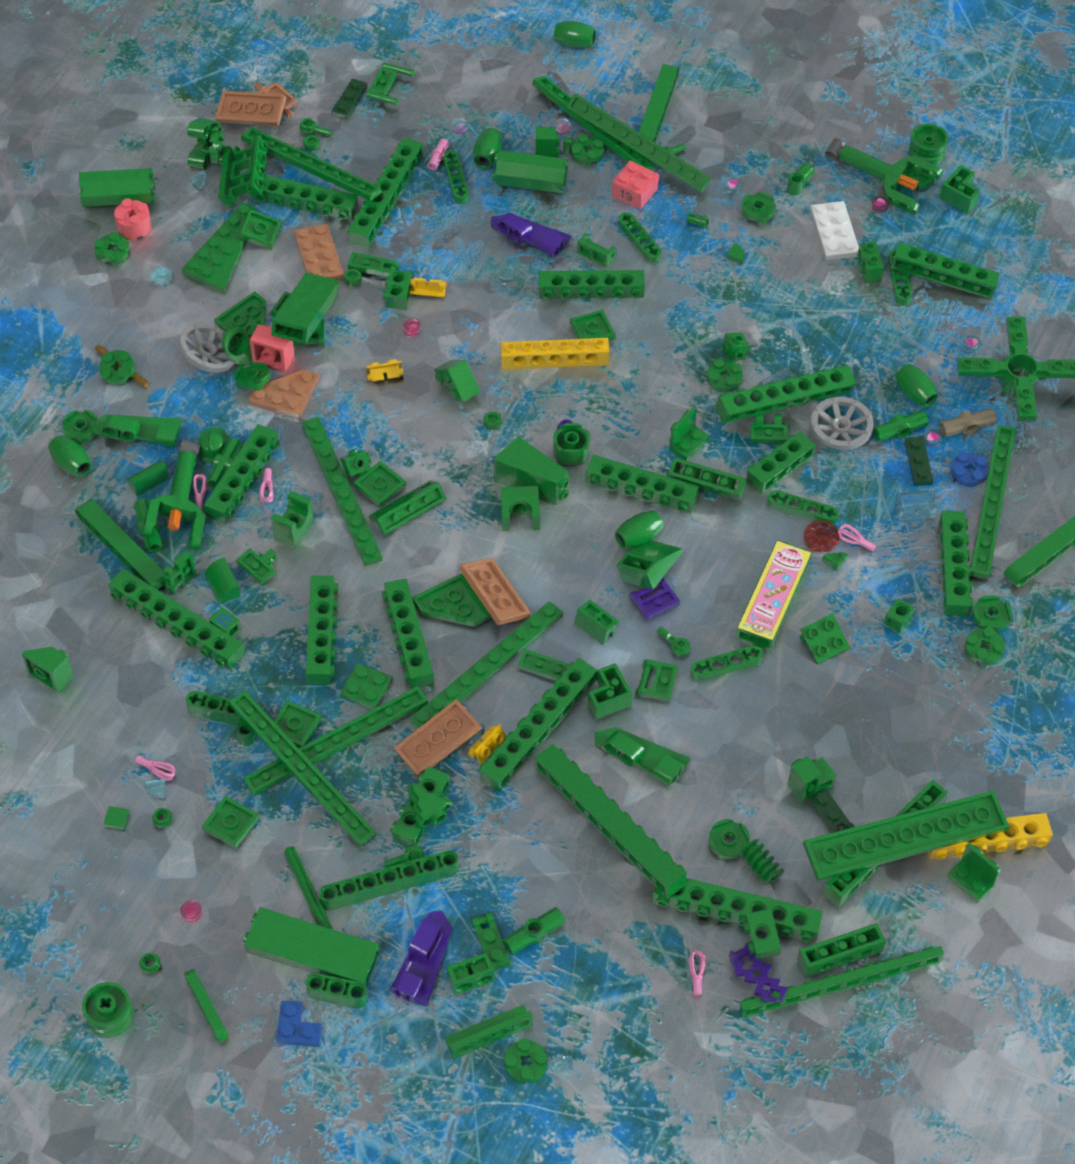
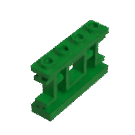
[218,136,268,208]

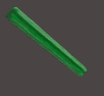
[284,846,333,930]

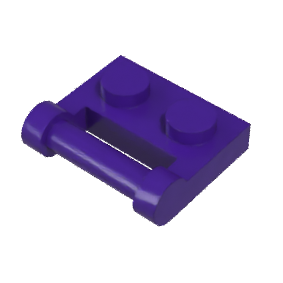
[629,578,680,620]

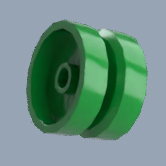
[908,123,948,165]
[82,982,134,1038]

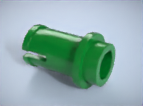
[686,212,709,229]

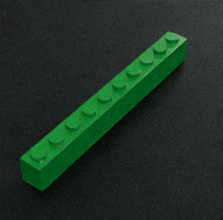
[534,744,687,899]

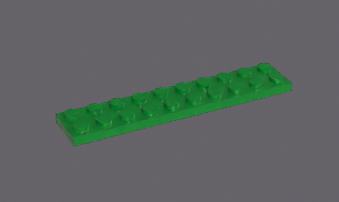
[803,790,1009,881]

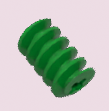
[740,839,784,884]

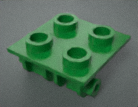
[799,613,850,664]

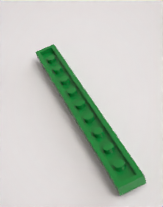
[532,76,657,172]
[566,93,712,193]
[241,127,381,201]
[302,417,383,566]
[971,425,1016,579]
[410,601,563,729]
[243,686,428,797]
[229,691,376,847]
[739,946,944,1018]

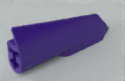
[491,213,572,258]
[389,911,452,1006]

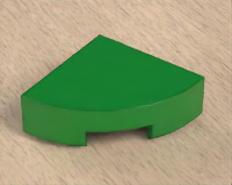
[563,137,573,154]
[727,243,745,264]
[822,552,849,570]

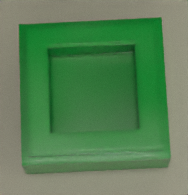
[103,806,130,831]

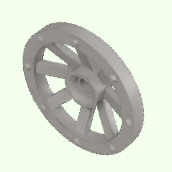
[178,323,235,373]
[811,397,874,450]

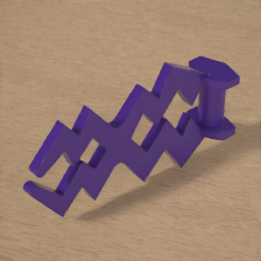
[729,942,787,1003]

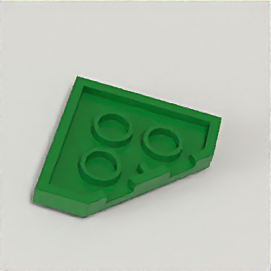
[214,291,267,338]
[412,573,491,627]

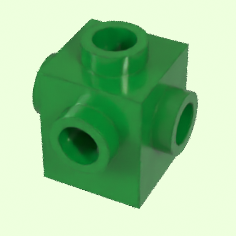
[721,332,750,361]
[340,448,371,477]

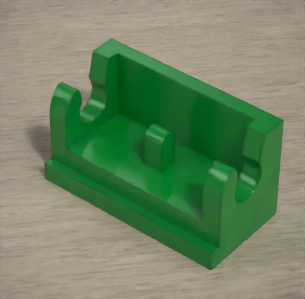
[577,233,617,267]
[574,600,619,645]

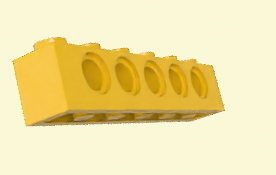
[500,338,609,370]
[927,813,1053,860]

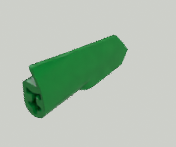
[89,414,182,448]
[595,727,690,787]

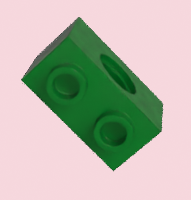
[743,909,781,960]

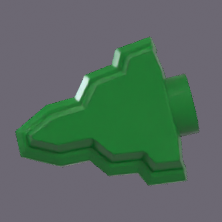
[407,783,453,827]

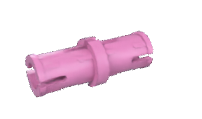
[427,139,450,171]

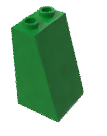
[494,436,569,505]

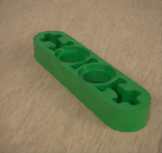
[443,151,469,204]
[619,212,661,263]
[888,248,912,306]
[767,490,839,525]
[690,645,763,681]
[184,968,229,1043]

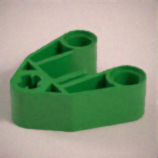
[187,118,222,170]

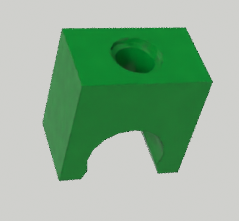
[501,486,540,531]
[271,491,314,549]

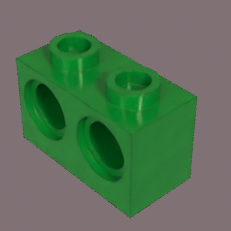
[857,241,884,283]
[383,270,412,310]
[447,952,494,995]

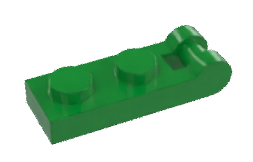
[347,252,399,278]
[471,911,510,971]

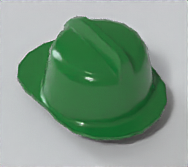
[221,328,253,366]
[198,428,228,464]

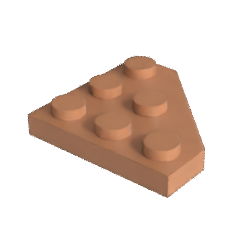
[248,370,320,419]

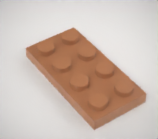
[215,91,287,126]
[294,224,344,280]
[459,558,531,625]
[394,699,482,778]

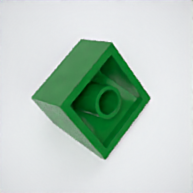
[21,647,73,693]

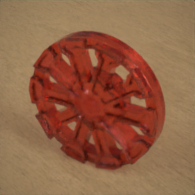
[804,520,839,552]

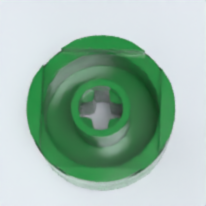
[553,423,590,466]

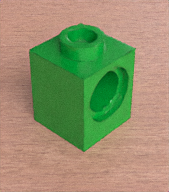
[884,599,915,634]

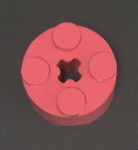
[114,199,152,240]

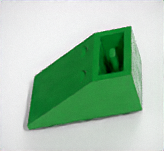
[616,541,684,590]

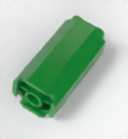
[492,150,568,194]
[79,168,156,207]

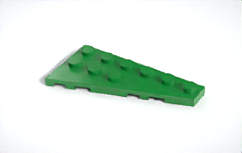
[182,203,257,294]

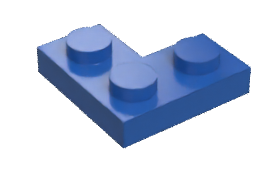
[276,1001,322,1047]

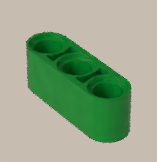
[306,973,368,1008]

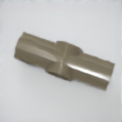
[939,408,997,437]

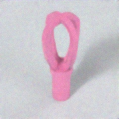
[259,468,273,503]
[193,474,207,511]
[838,524,877,552]
[135,755,176,781]
[689,951,705,997]

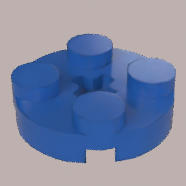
[950,452,989,487]

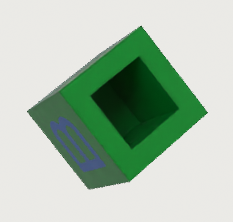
[209,607,241,637]

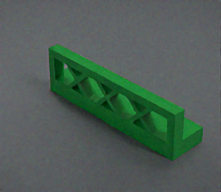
[369,480,447,535]
[445,1004,533,1059]

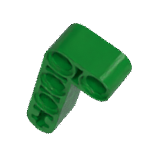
[185,691,257,746]

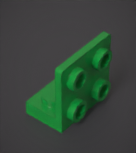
[669,407,710,461]
[946,843,1001,903]

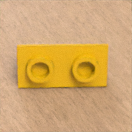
[409,277,447,298]
[366,359,404,382]
[468,724,506,765]

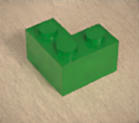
[535,127,559,157]
[939,165,980,214]
[434,360,481,402]
[587,663,633,720]
[787,756,836,803]

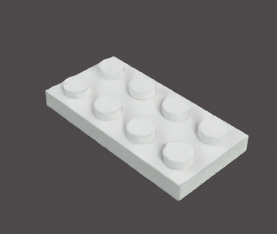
[810,201,859,260]

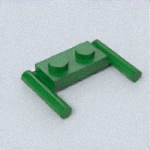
[366,62,415,106]

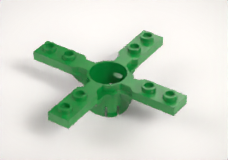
[957,317,1075,421]

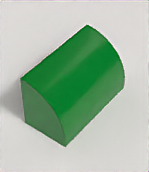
[127,460,169,496]
[205,557,240,604]

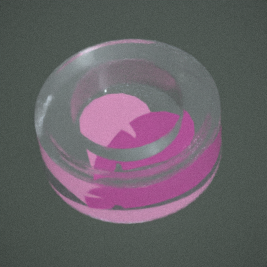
[554,118,571,134]

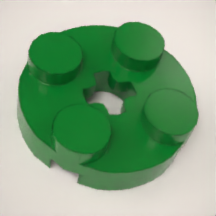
[209,131,227,165]
[571,134,604,165]
[741,192,776,224]
[94,232,130,264]
[99,350,136,386]
[706,359,743,393]
[234,362,271,391]
[62,410,98,445]
[972,595,1012,632]
[965,627,1005,665]
[708,819,750,860]
[504,1038,548,1084]

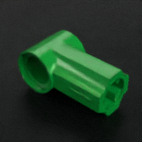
[787,163,815,195]

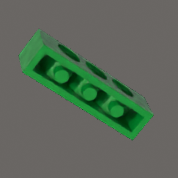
[746,431,816,495]
[668,457,747,502]
[390,766,450,847]
[797,923,886,979]

